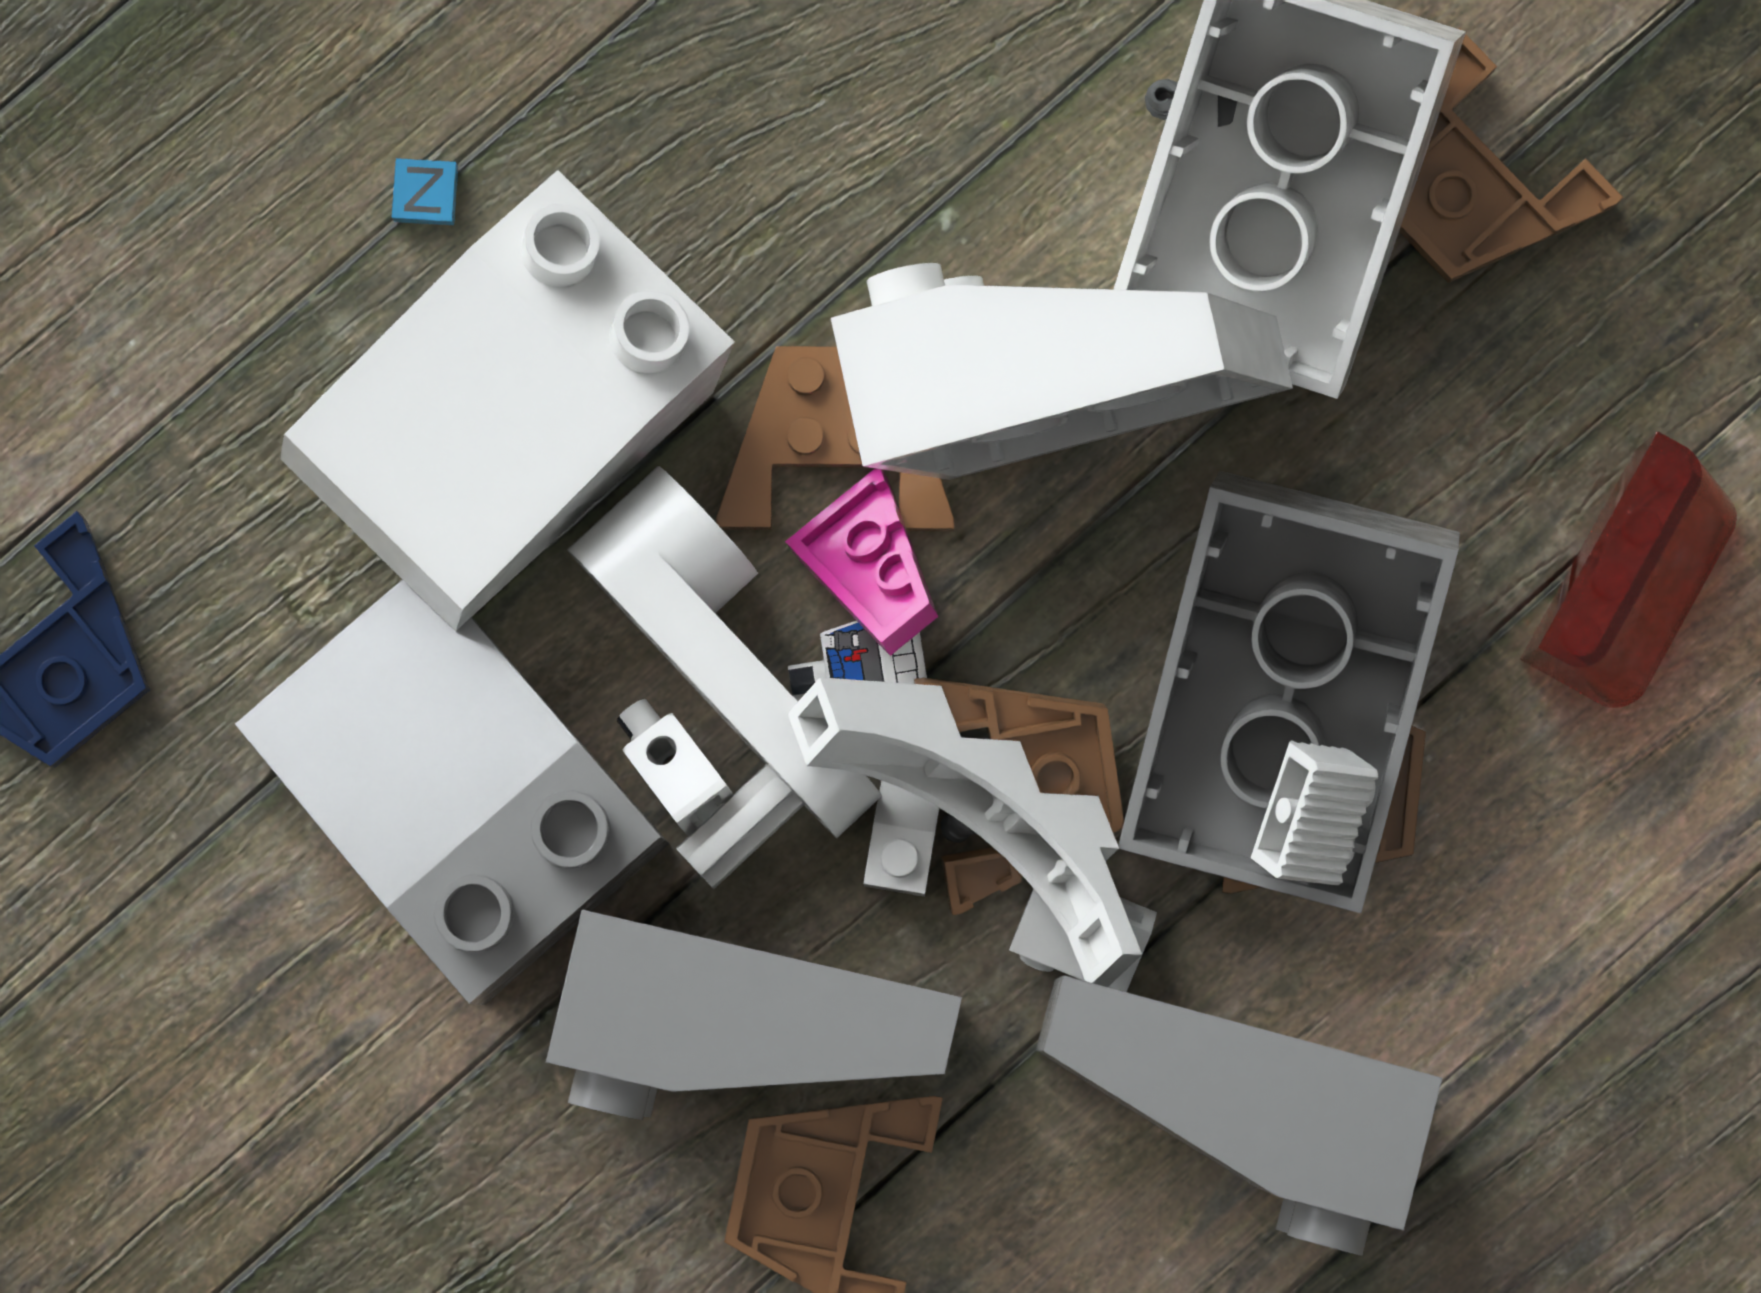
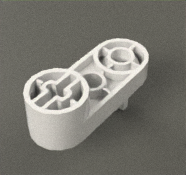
[567,466,882,889]

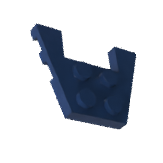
[0,511,150,768]

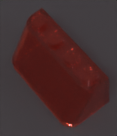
[1520,432,1737,708]

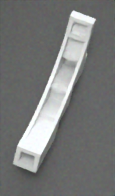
[788,677,1142,987]

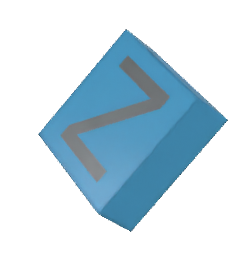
[392,158,458,225]

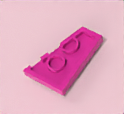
[785,468,938,656]

